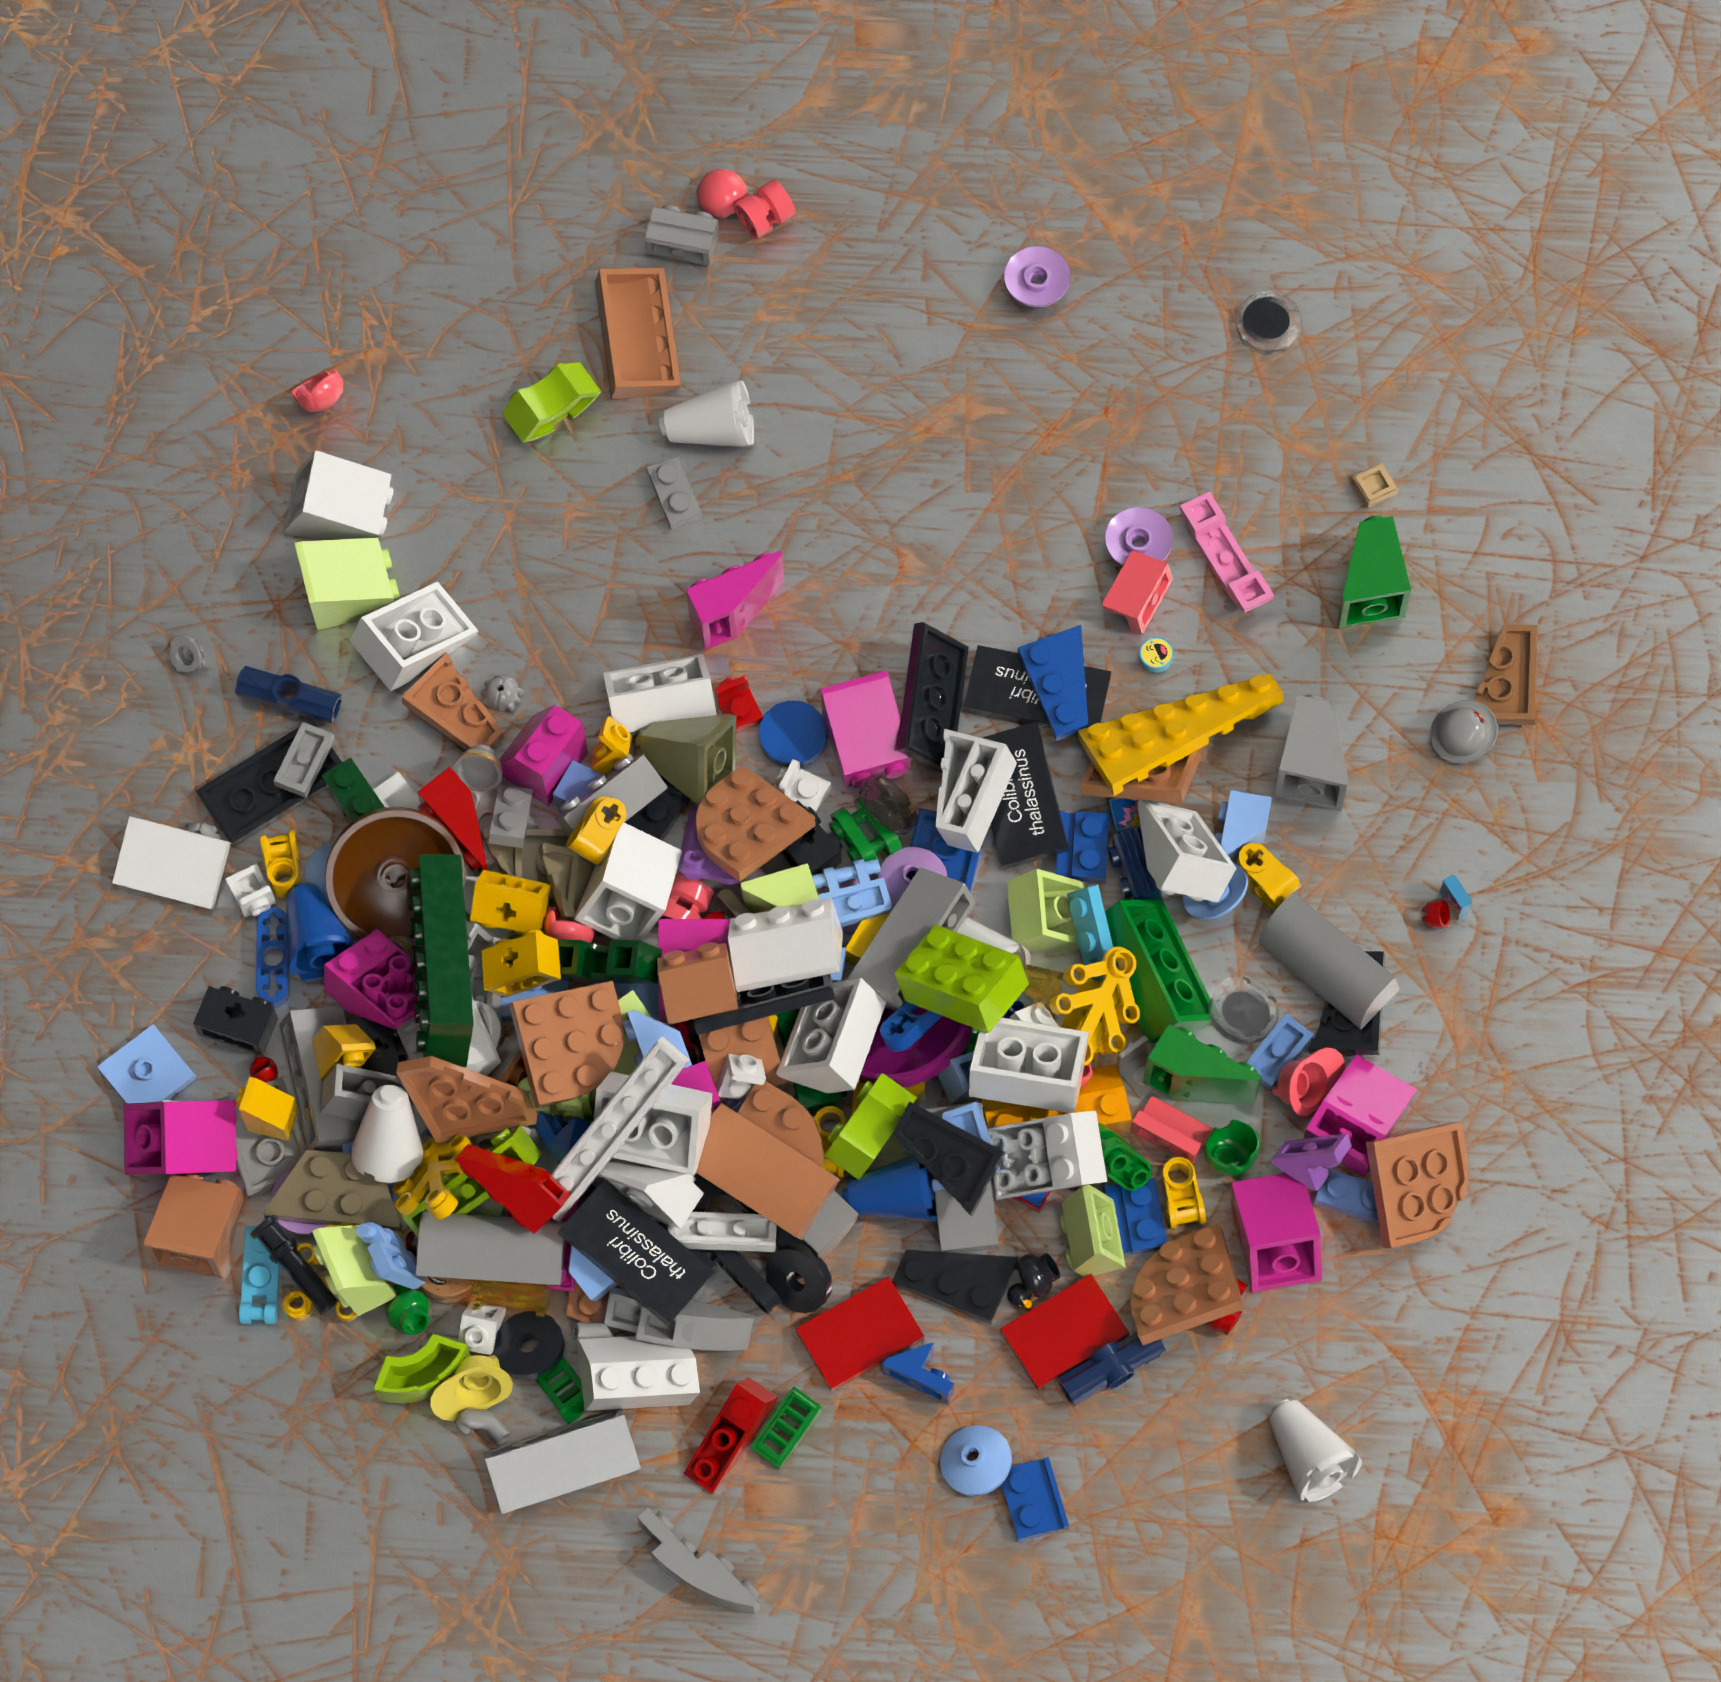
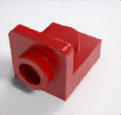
[715,675,763,734]

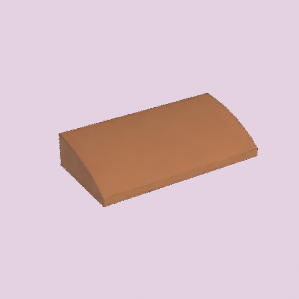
[595,268,681,399]
[696,1103,840,1240]

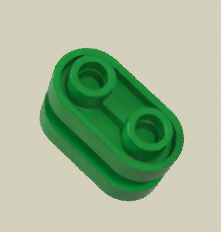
[828,795,902,863]
[1098,1123,1152,1191]

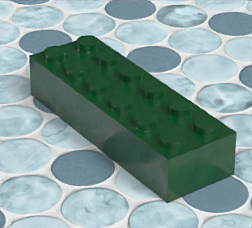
[407,854,474,1067]

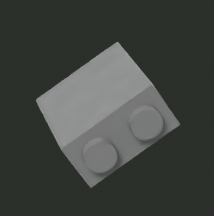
[1274,694,1349,811]

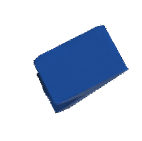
[533,1111,591,1165]
[883,1343,954,1405]

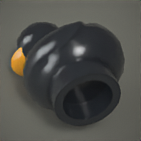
[1007,1253,1060,1309]

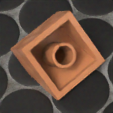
[657,942,738,1025]
[699,1016,787,1102]

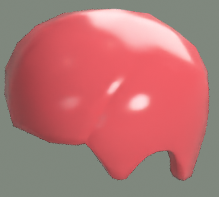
[696,169,749,219]
[291,369,344,412]
[543,906,596,943]

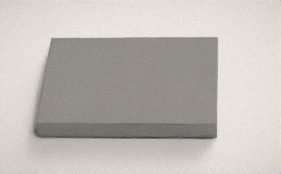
[215,1077,308,1199]

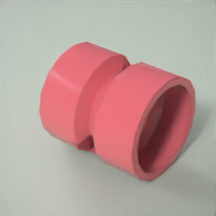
[734,179,796,240]
[657,873,715,923]

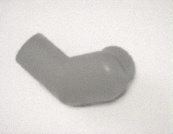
[571,1322,614,1340]
[456,1408,511,1445]

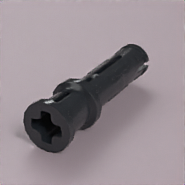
[250,1215,339,1315]

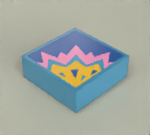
[1109,798,1141,834]
[1440,875,1472,920]

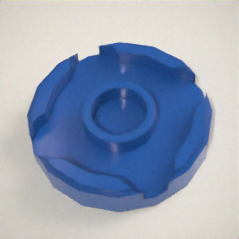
[759,701,827,767]

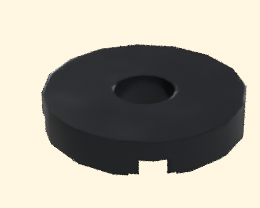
[765,1244,833,1314]
[494,1311,566,1381]

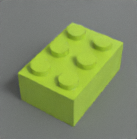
[894,924,1029,1034]

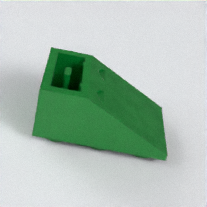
[1143,1024,1262,1105]

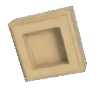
[1351,463,1398,508]

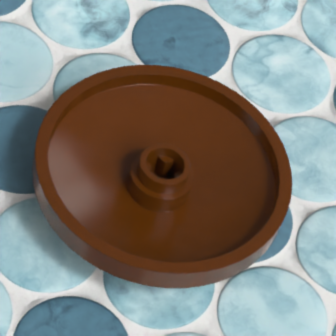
[325,807,466,938]

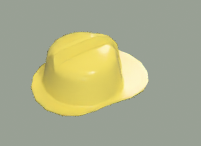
[430,1355,513,1422]

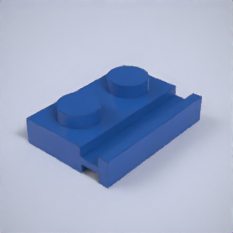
[1056,811,1110,883]
[1104,1178,1167,1254]
[1001,1457,1069,1543]

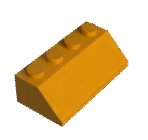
[979,1064,1132,1134]

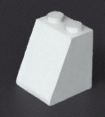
[283,450,393,540]
[574,823,682,941]

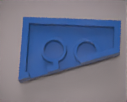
[1018,625,1088,741]

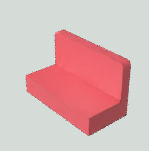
[1102,551,1173,635]
[1131,1097,1212,1165]

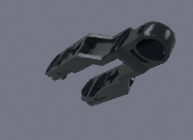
[692,1173,817,1315]

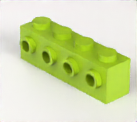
[402,1125,542,1237]

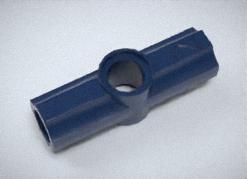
[235,666,343,724]
[1058,1332,1166,1407]

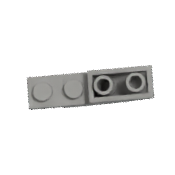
[604,1287,755,1351]
[637,1507,760,1614]

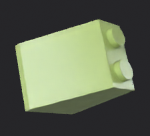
[295,538,400,631]

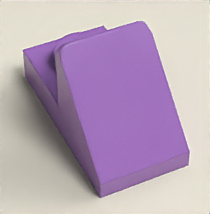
[1271,1134,1352,1191]

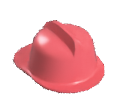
[1271,1047,1345,1117]

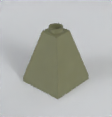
[636,714,736,805]

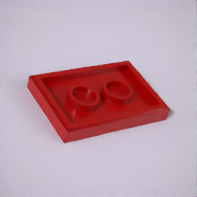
[1000,1274,1130,1391]
[795,1276,925,1392]

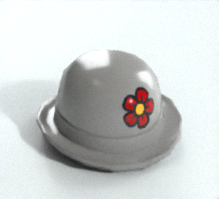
[1430,700,1498,764]

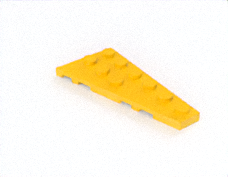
[1078,673,1284,796]

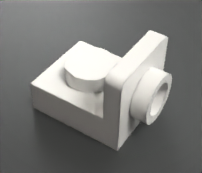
[775,759,831,814]
[716,1054,766,1101]
[458,1301,506,1355]

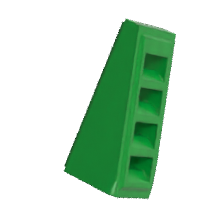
[534,1357,587,1424]
[750,1386,823,1470]

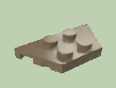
[482,828,569,899]
[539,843,596,922]
[264,1150,402,1231]

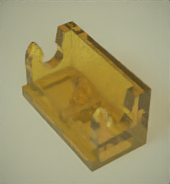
[1023,964,1064,1022]
[472,1280,550,1317]

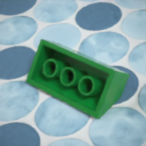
[1105,899,1220,1043]

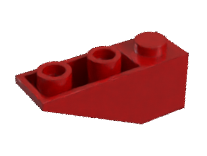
[417,766,489,873]
[455,1144,570,1234]
[683,1377,778,1494]

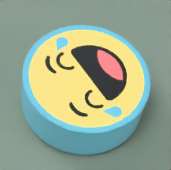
[1139,637,1174,673]

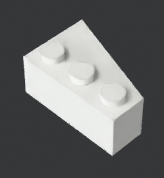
[936,729,1017,853]

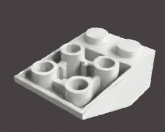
[988,1111,1107,1200]

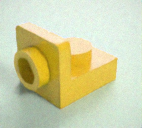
[590,716,633,775]

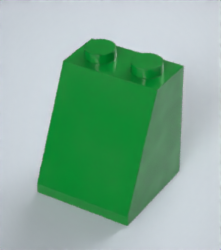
[1337,515,1411,629]

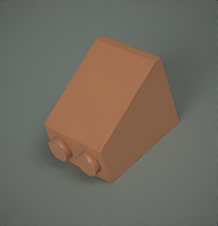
[143,1173,244,1279]

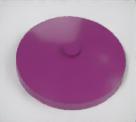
[859,1007,973,1087]

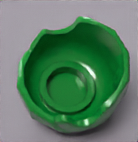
[1203,1120,1260,1176]

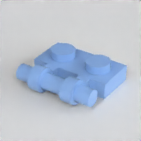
[812,859,893,927]
[356,1222,426,1290]

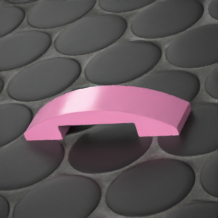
[1180,491,1274,613]

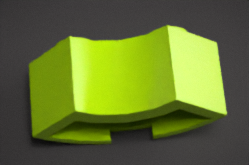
[501,362,602,443]
[824,1073,917,1180]
[374,1334,471,1403]

